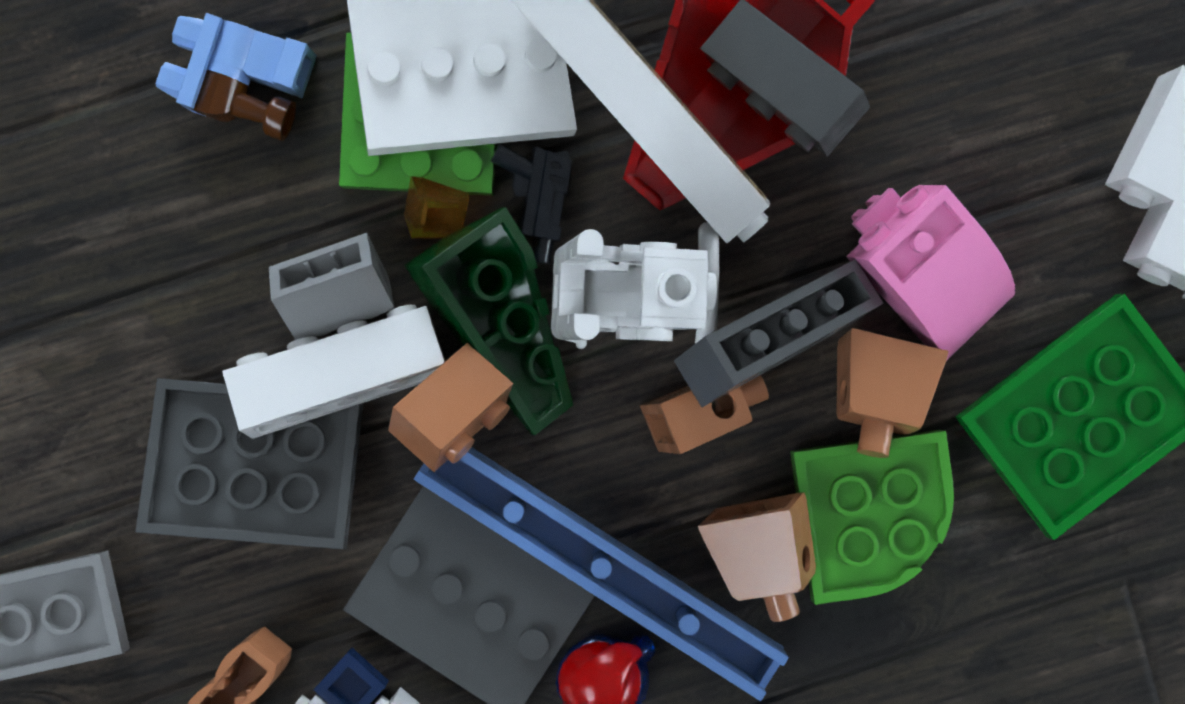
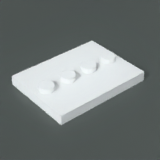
[347,0,577,156]

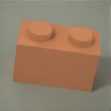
[388,343,513,472]

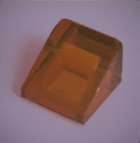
[404,176,469,238]

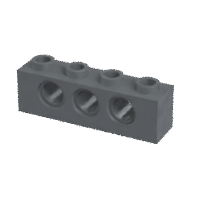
[674,259,884,408]

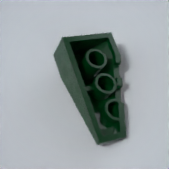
[404,207,573,436]

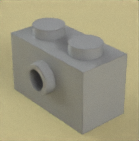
[269,233,395,340]

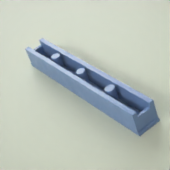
[413,447,789,701]

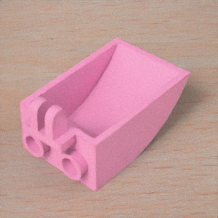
[846,185,1015,360]

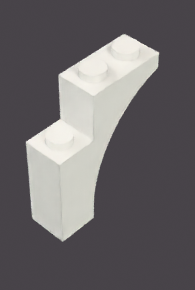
[1105,65,1185,299]

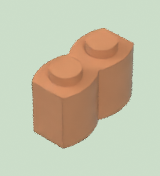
[188,627,292,704]

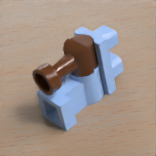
[155,13,317,141]

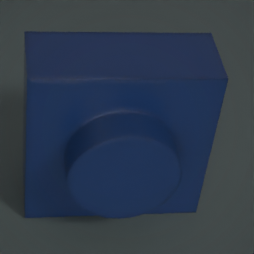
[314,647,389,704]

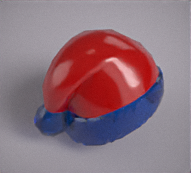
[556,634,655,704]

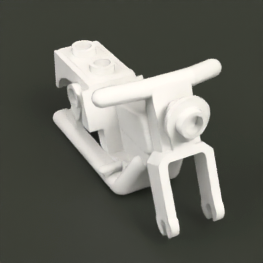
[551,222,720,349]

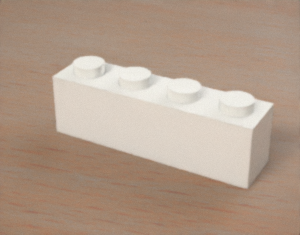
[222,305,445,439]

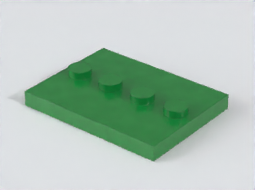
[955,294,1185,540]

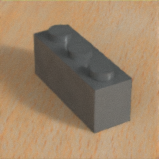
[700,0,870,157]

